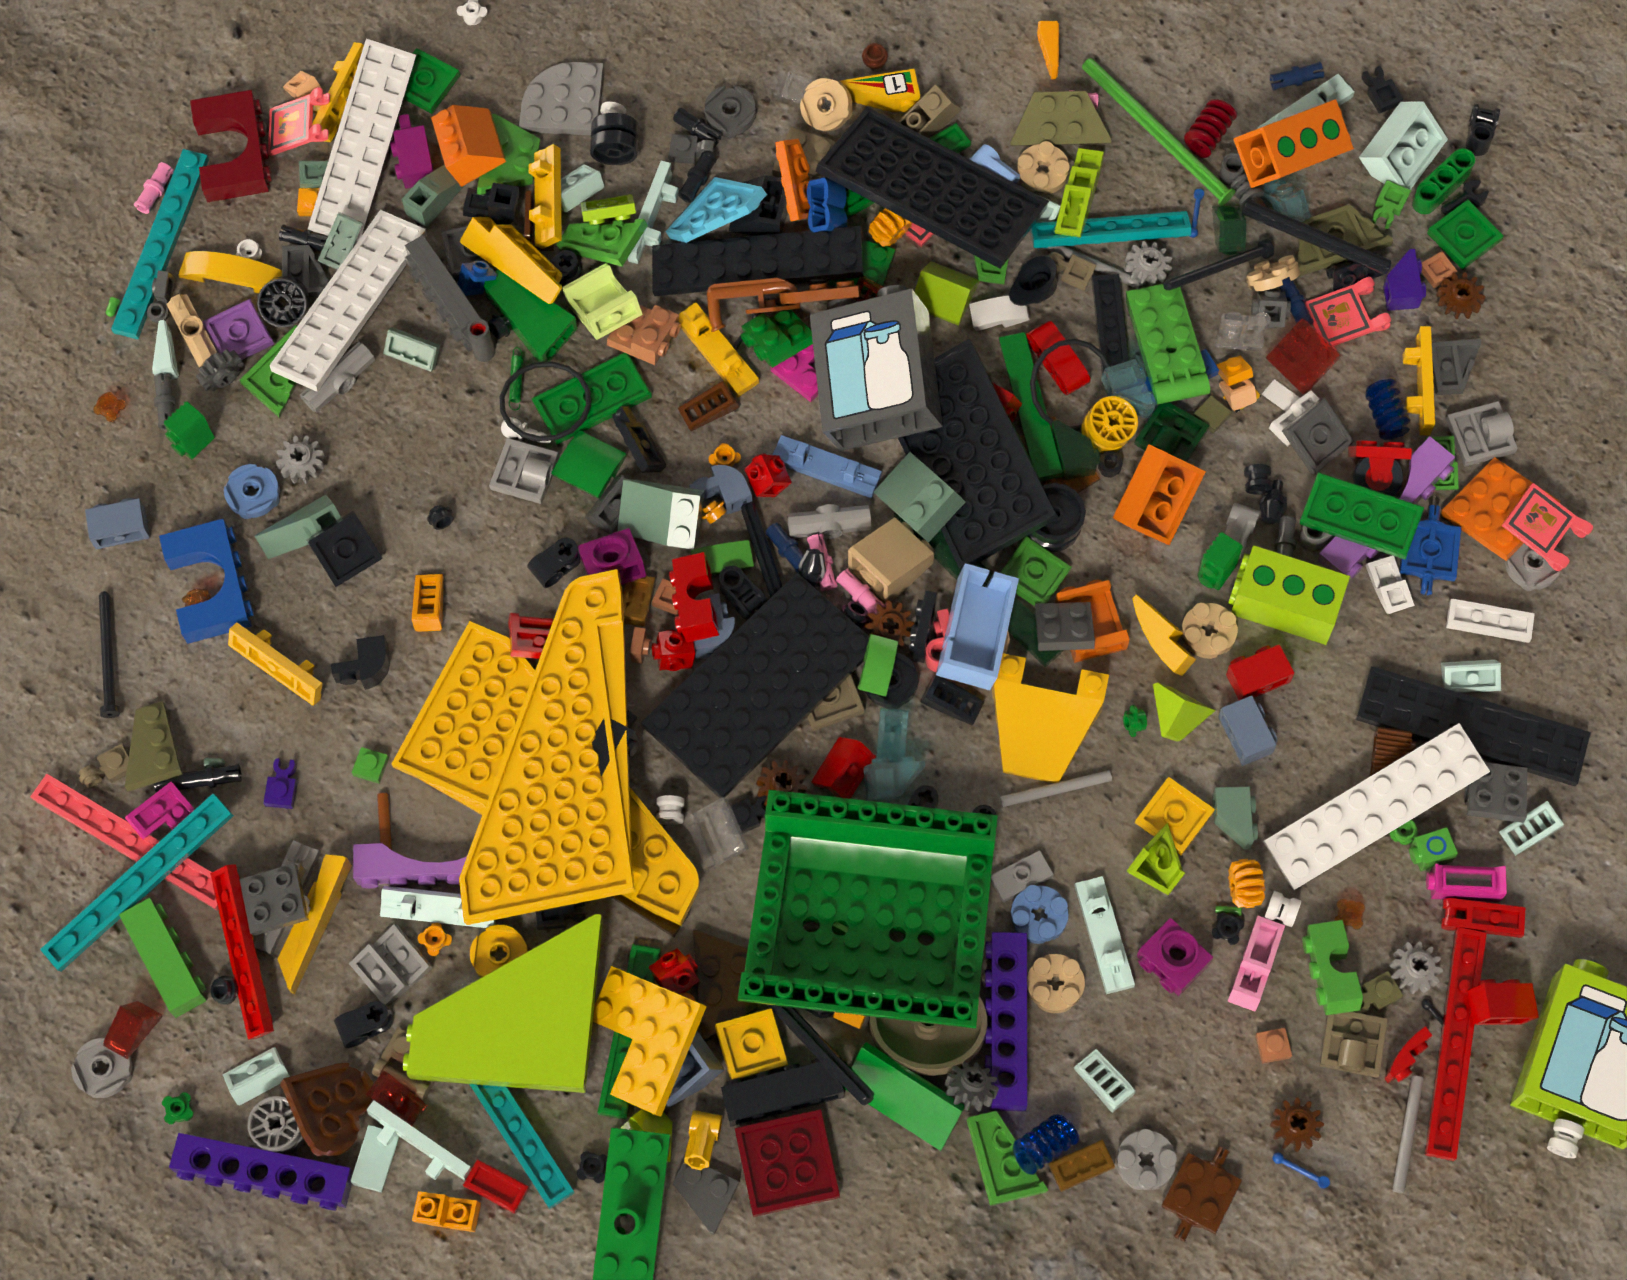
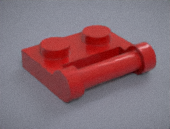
[508,613,554,659]

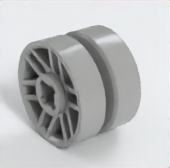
[248,1096,305,1155]

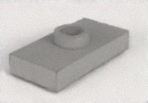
[991,851,1054,903]

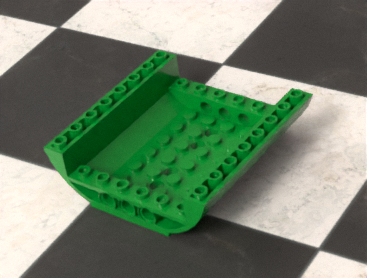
[738,790,998,1029]

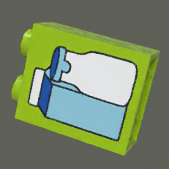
[1510,959,1627,1149]

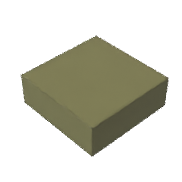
[1193,396,1232,434]

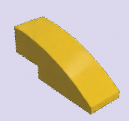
[1132,595,1196,676]

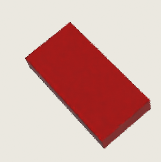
[463,1159,530,1214]

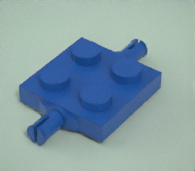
[1399,505,1461,595]

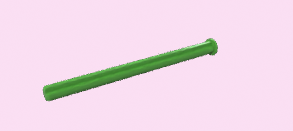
[1082,58,1235,206]

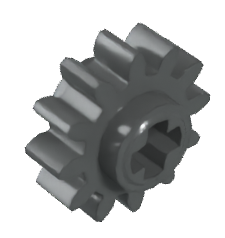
[196,349,244,391]
[945,1062,999,1111]

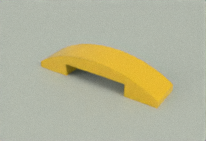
[178,251,282,294]

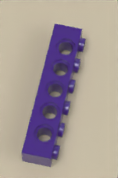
[985,932,1027,1111]
[169,1133,353,1211]

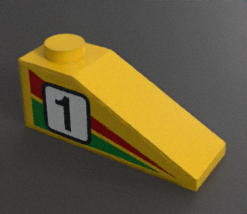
[840,69,920,113]

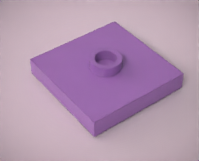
[203,299,274,360]

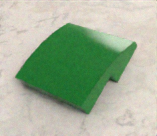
[551,430,627,499]

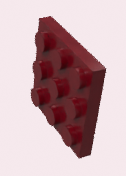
[735,1109,840,1217]

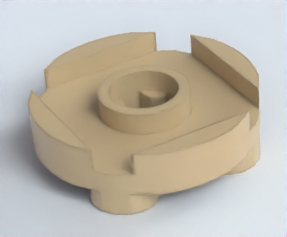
[800,78,853,131]
[1017,141,1070,194]
[1246,255,1301,291]
[1181,603,1238,659]
[1027,954,1085,1013]

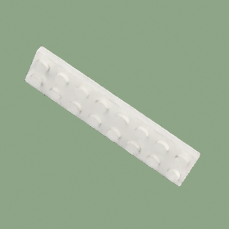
[308,38,416,244]
[270,210,427,392]
[1263,723,1490,890]

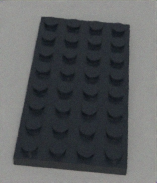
[816,107,1049,269]
[898,339,1059,570]
[641,573,870,800]

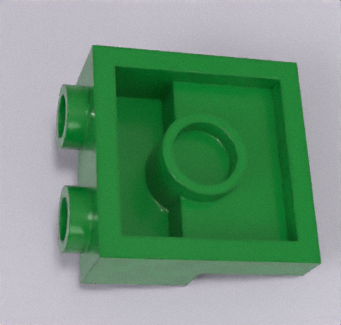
[741,309,813,368]

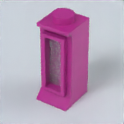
[1426,864,1507,902]

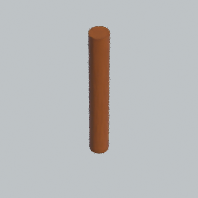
[377,793,392,850]

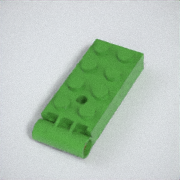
[1126,284,1210,405]

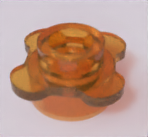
[93,392,126,422]
[182,588,211,607]
[1334,899,1365,930]

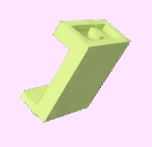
[562,263,643,340]

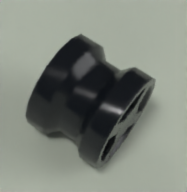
[1244,464,1273,495]

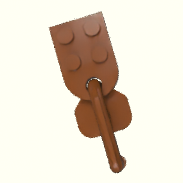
[707,278,861,332]

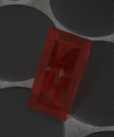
[103,1001,162,1059]

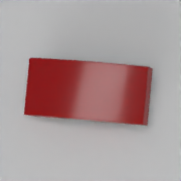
[1385,1026,1433,1083]

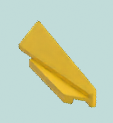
[460,217,562,304]
[277,854,352,994]

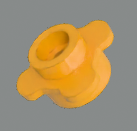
[709,443,741,467]
[701,500,727,524]
[418,922,452,956]

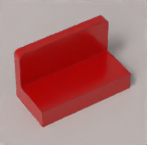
[811,737,877,799]

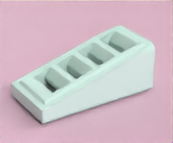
[152,320,179,382]
[1499,801,1564,856]
[1074,1049,1136,1113]

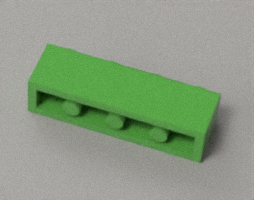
[119,898,207,1018]

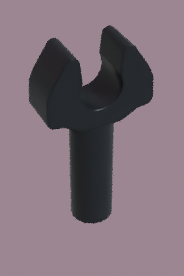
[1441,180,1489,216]

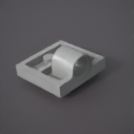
[1446,401,1518,467]
[489,438,559,504]

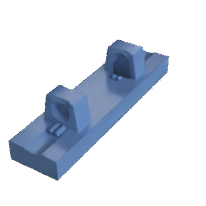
[773,435,882,499]

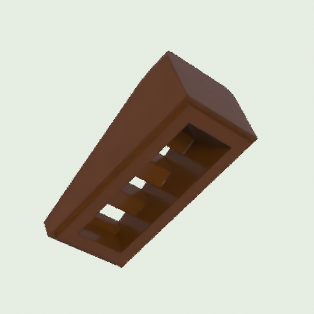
[678,381,740,431]

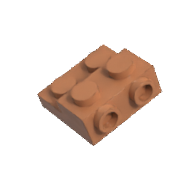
[607,305,681,365]

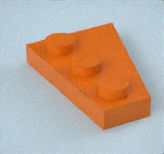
[775,139,810,221]

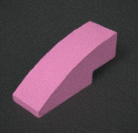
[1228,916,1285,1011]

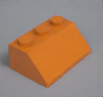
[431,105,506,187]
[1113,444,1206,545]

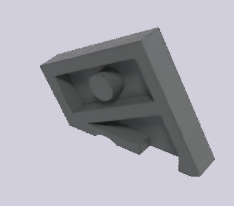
[1432,339,1481,396]

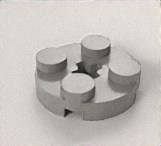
[1504,543,1561,591]
[71,1038,133,1098]
[1117,1129,1177,1190]

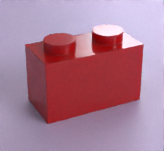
[1226,644,1294,701]
[1467,979,1539,1025]

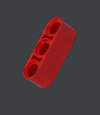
[1026,321,1091,395]

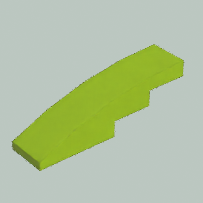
[1055,148,1104,238]

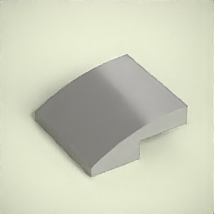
[349,924,433,1006]

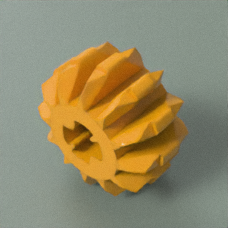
[868,208,912,247]
[1228,859,1266,908]

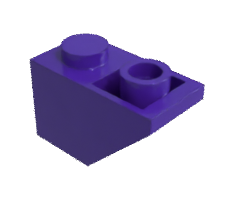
[1383,249,1426,311]

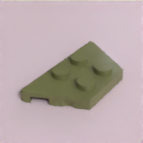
[1010,91,1111,146]
[1297,204,1393,277]

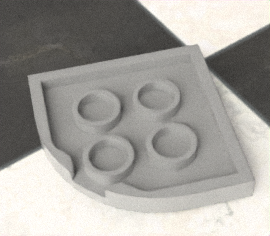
[519,62,604,135]

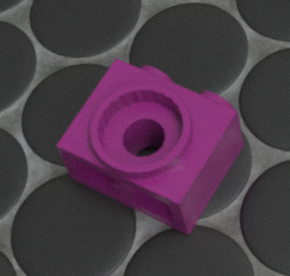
[578,528,646,585]
[1136,918,1213,996]

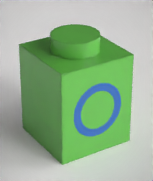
[1409,828,1458,872]

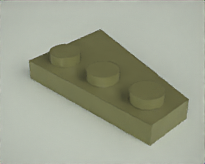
[125,701,182,792]

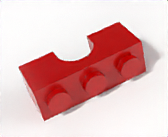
[669,552,720,643]

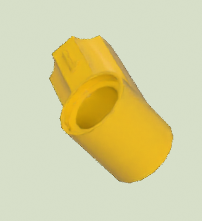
[684,1110,723,1170]

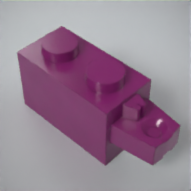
[390,114,434,189]

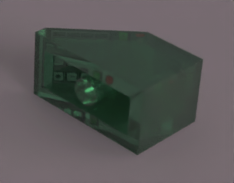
[1212,205,1246,255]
[1051,420,1100,481]

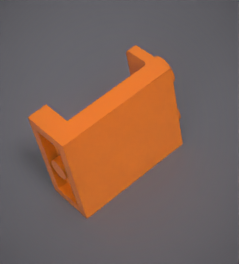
[1055,579,1130,663]

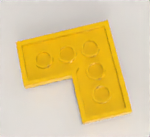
[593,966,707,1117]

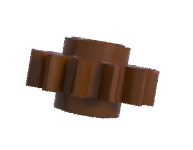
[1436,272,1486,319]
[864,599,915,646]
[756,760,807,806]
[1270,1097,1324,1152]

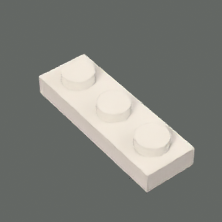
[1446,599,1535,643]

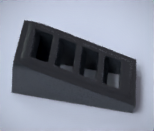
[920,675,985,725]

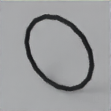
[1030,338,1115,432]
[499,361,591,441]

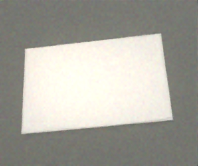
[1262,379,1300,412]

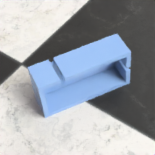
[936,563,1019,690]

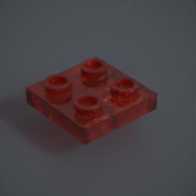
[1266,318,1342,395]

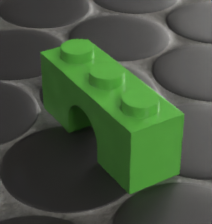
[1302,920,1363,1016]

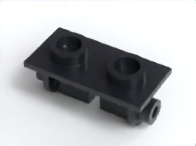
[1326,253,1383,291]

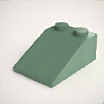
[873,452,965,543]
[617,478,705,550]

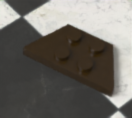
[693,930,758,1041]

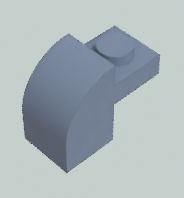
[689,465,752,515]
[693,593,736,659]

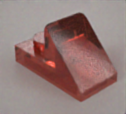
[366,1071,428,1126]

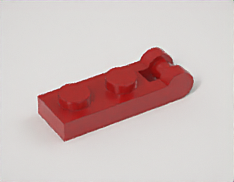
[1441,898,1526,938]

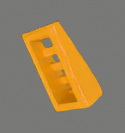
[1037,21,1059,79]
[411,574,444,632]

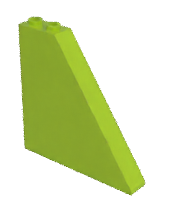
[403,914,603,1093]

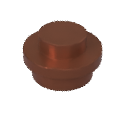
[862,43,888,69]

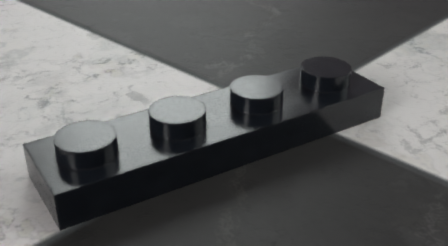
[1091,274,1130,376]

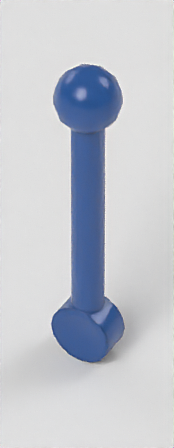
[1190,189,1204,238]
[1272,1152,1330,1189]

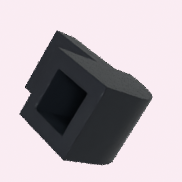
[463,183,519,225]
[331,635,390,690]

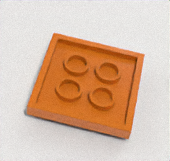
[1441,457,1560,561]

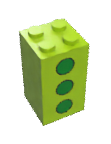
[1228,545,1350,645]

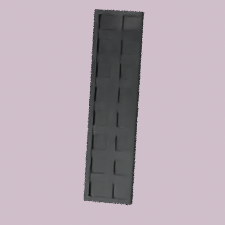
[652,226,864,296]
[1356,666,1591,787]

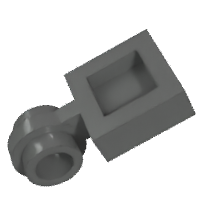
[147,270,175,323]

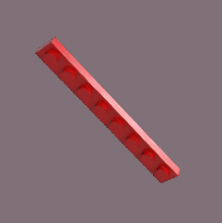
[1425,927,1487,1161]

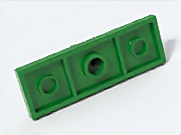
[593,1128,671,1280]

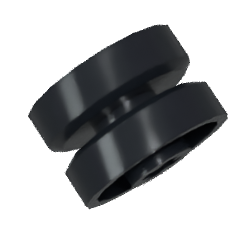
[1027,483,1086,552]

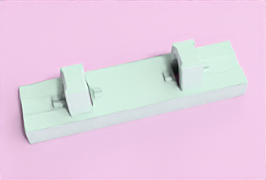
[1257,74,1355,129]
[628,161,678,264]
[1074,876,1135,994]
[380,886,496,928]
[367,1100,471,1181]

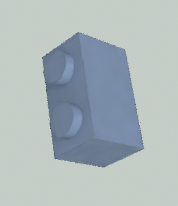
[85,498,150,549]
[1218,696,1277,766]

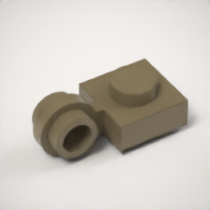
[1046,252,1097,291]
[79,743,129,788]

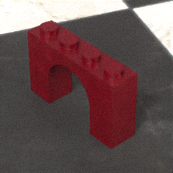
[190,90,272,203]

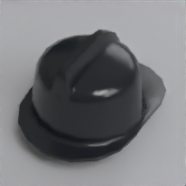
[1009,256,1058,306]

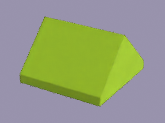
[914,261,980,326]

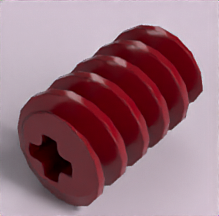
[1184,99,1237,158]

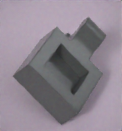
[668,134,715,164]

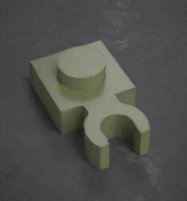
[1356,971,1403,1014]

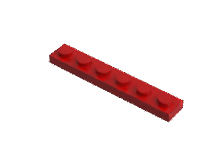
[210,864,274,1040]

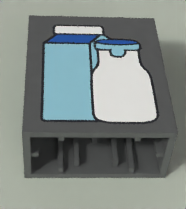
[810,285,943,451]

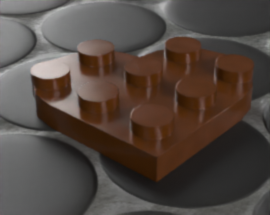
[280,1063,375,1156]

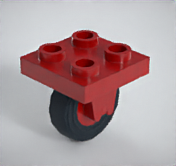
[1348,441,1412,497]

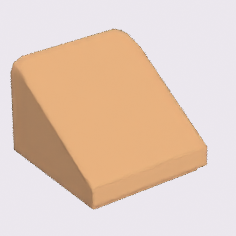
[283,71,321,99]
[1219,379,1257,411]

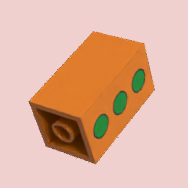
[1233,99,1354,188]

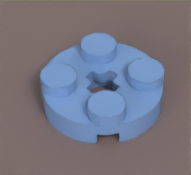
[224,464,280,519]
[1010,885,1069,944]

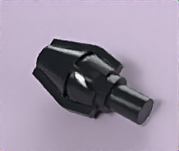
[1259,480,1287,524]
[799,548,826,588]

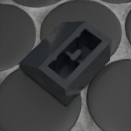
[729,175,787,236]

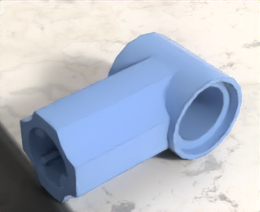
[969,144,1020,184]

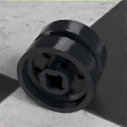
[590,113,639,165]
[257,275,310,327]

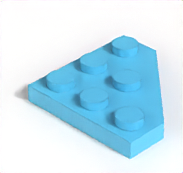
[665,177,767,243]

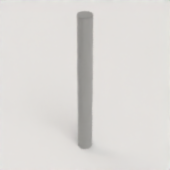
[1043,246,1140,289]
[1000,770,1112,807]
[1392,1076,1424,1193]

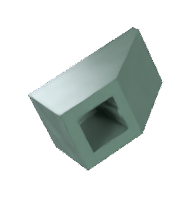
[1212,787,1258,850]

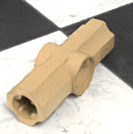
[166,294,218,368]

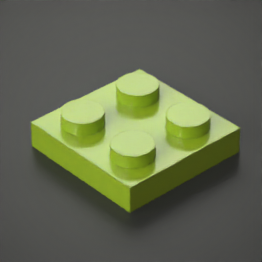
[581,194,636,225]

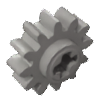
[1124,241,1172,286]
[276,436,325,484]
[1389,941,1443,994]

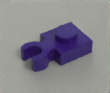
[263,758,298,809]

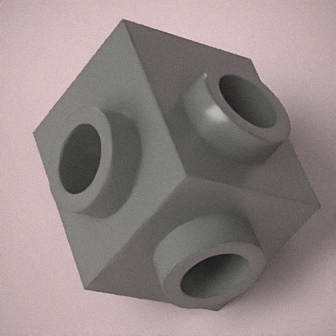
[1251,288,1291,328]

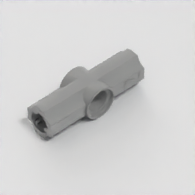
[300,342,375,413]
[787,504,871,539]

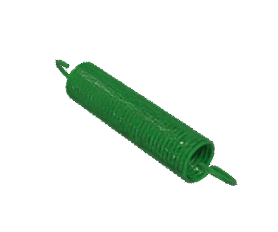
[509,347,523,410]

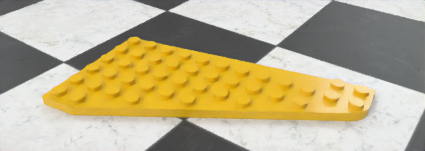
[459,569,636,925]
[391,621,700,926]

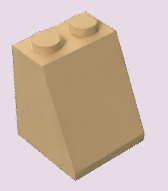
[848,517,934,604]

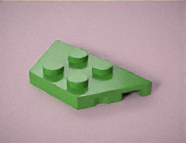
[477,114,540,195]

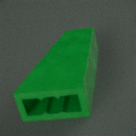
[484,269,577,362]

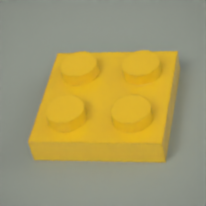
[1135,777,1215,856]
[715,1008,788,1080]

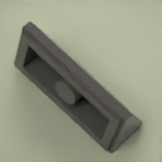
[585,475,627,534]

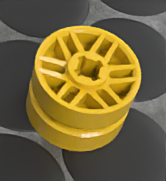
[1081,396,1138,453]

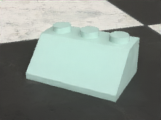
[1359,101,1448,190]

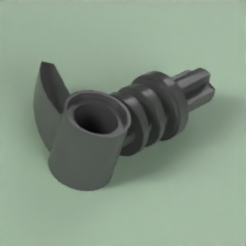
[1219,153,1266,224]

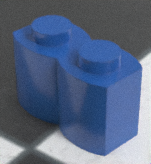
[807,177,847,232]

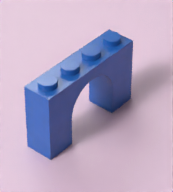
[159,519,254,644]

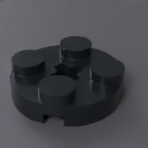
[864,652,918,709]

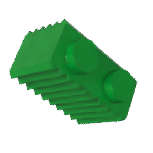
[164,402,215,460]
[1197,532,1243,590]

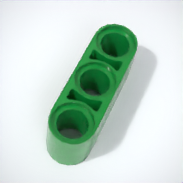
[1412,148,1475,215]

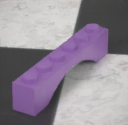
[1318,436,1455,578]
[353,843,467,889]

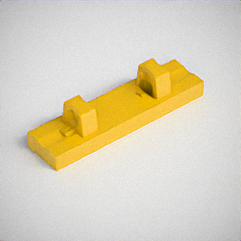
[312,42,364,142]
[529,144,562,249]
[679,302,759,398]
[1403,326,1435,436]
[228,622,323,706]

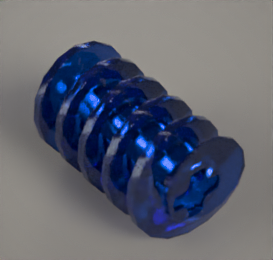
[1365,378,1411,440]
[1013,1114,1079,1175]

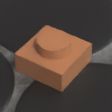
[1422,251,1458,288]
[652,579,678,616]
[630,627,651,664]
[1255,1028,1292,1064]

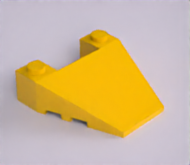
[992,653,1109,783]

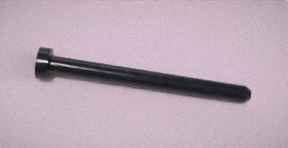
[1163,239,1274,291]
[99,591,120,718]

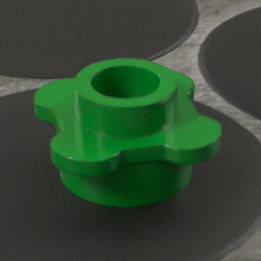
[1123,705,1147,737]
[162,1092,194,1125]

